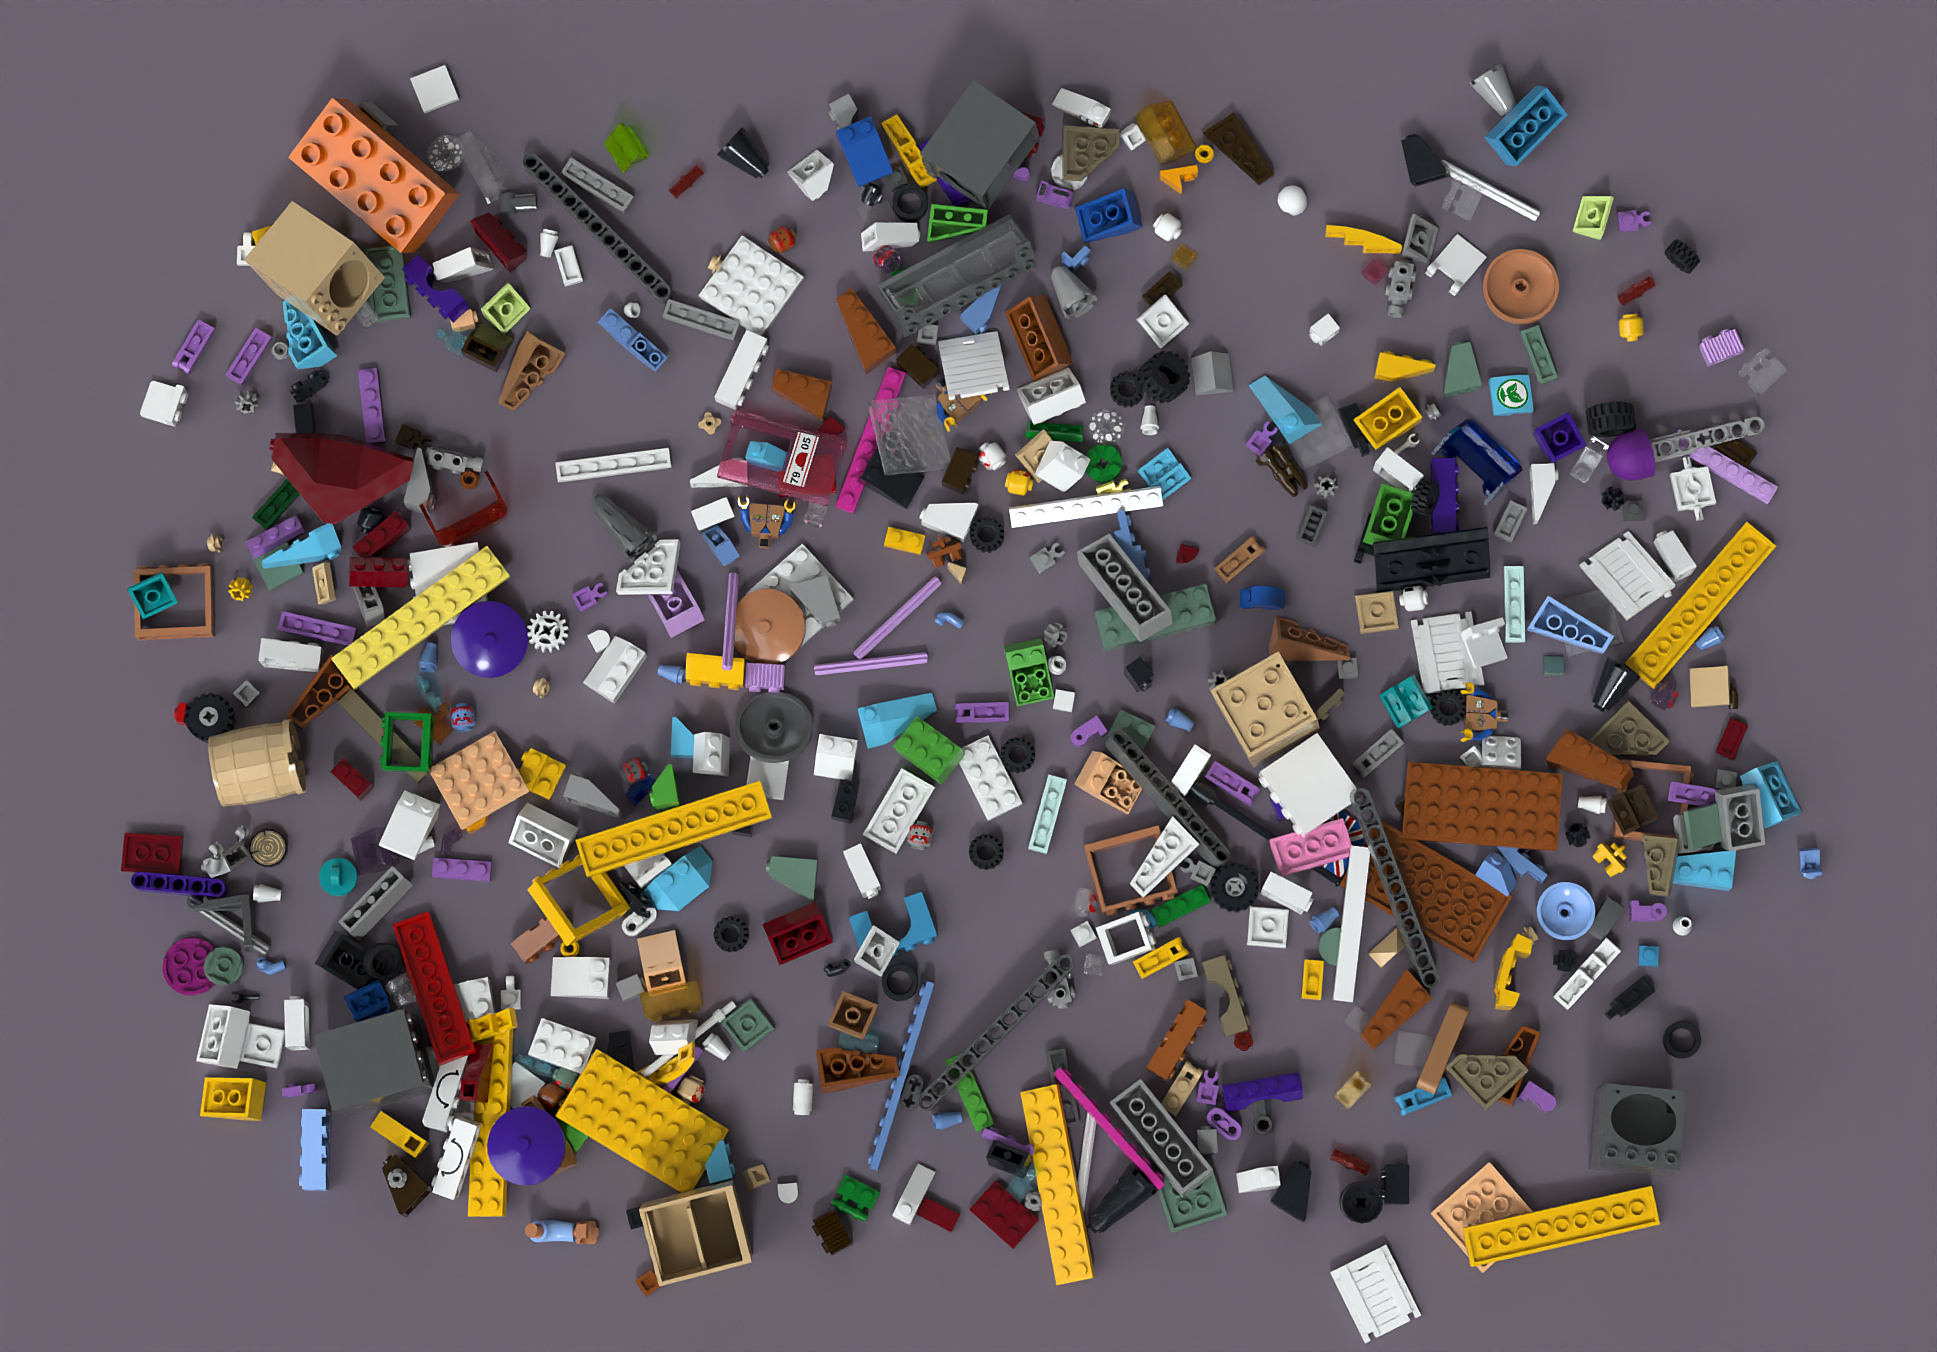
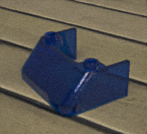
[1431,419,1523,505]

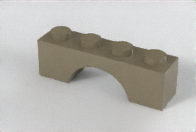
[1202,955,1250,1038]

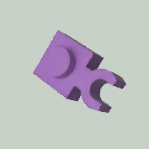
[1616,210,1651,233]
[1245,422,1278,457]
[572,583,608,613]
[1196,1070,1219,1106]
[281,1083,317,1098]

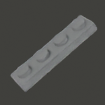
[561,158,634,213]
[662,299,740,341]

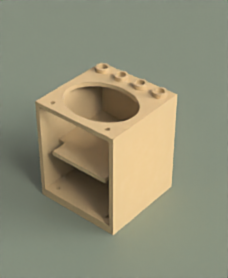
[244,201,385,336]
[1210,652,1320,768]
[639,1180,753,1287]

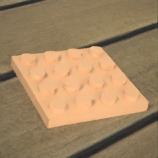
[430,731,530,830]
[1430,1162,1533,1273]

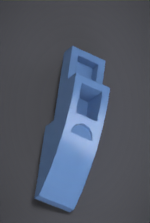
[597,308,668,372]
[1113,510,1151,581]
[1495,847,1548,883]

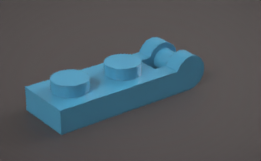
[1394,1078,1452,1116]

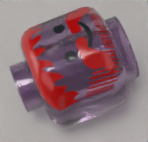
[873,245,901,273]
[1650,681,1679,711]

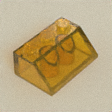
[1134,101,1197,164]
[639,981,704,1022]

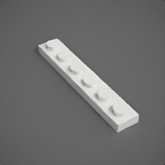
[556,448,672,483]

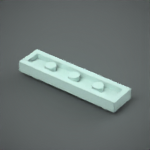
[1503,566,1525,643]
[1028,774,1067,854]

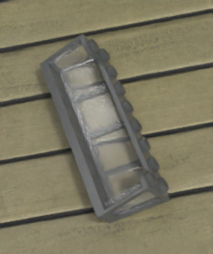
[877,214,1038,337]

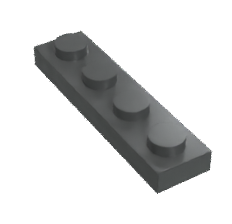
[1046,1048,1080,1128]

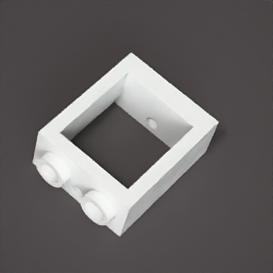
[1373,447,1424,493]
[843,843,881,899]
[1260,872,1314,915]
[1096,912,1156,965]
[284,996,310,1051]

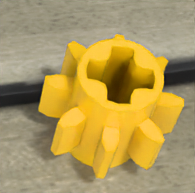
[228,577,253,601]

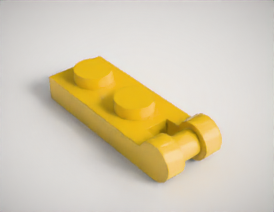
[1133,937,1190,979]

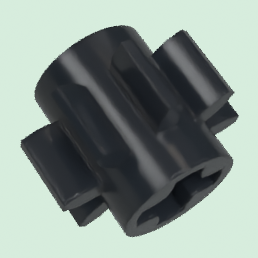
[859,183,884,206]
[1601,486,1625,511]
[1565,823,1591,847]
[1553,950,1578,972]

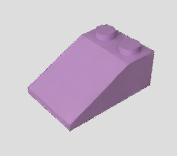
[647,570,705,638]

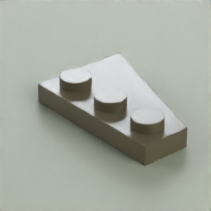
[1641,835,1680,897]

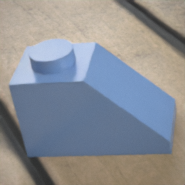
[701,524,740,566]
[1476,850,1517,897]

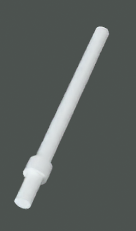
[641,1001,736,1078]

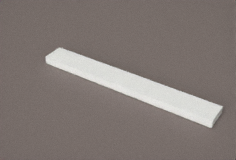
[1333,846,1370,1002]

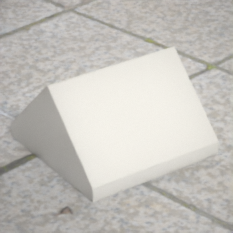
[854,925,900,976]

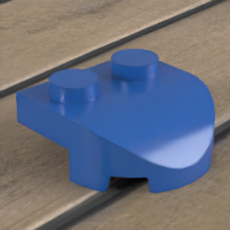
[344,980,391,1022]

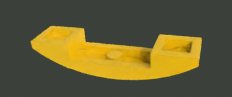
[636,1041,695,1086]

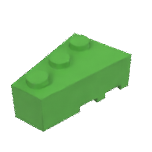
[927,204,988,244]

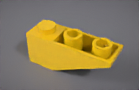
[1374,351,1436,382]
[370,1111,429,1159]

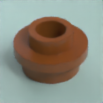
[460,470,479,490]

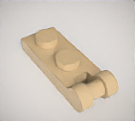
[1161,1060,1204,1117]

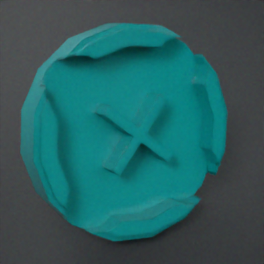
[319,858,358,897]

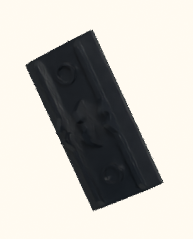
[1373,527,1491,593]

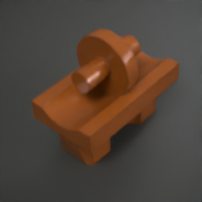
[926,534,962,568]

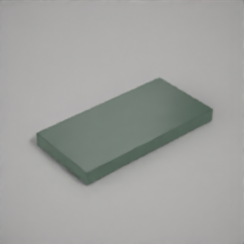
[364,245,411,323]

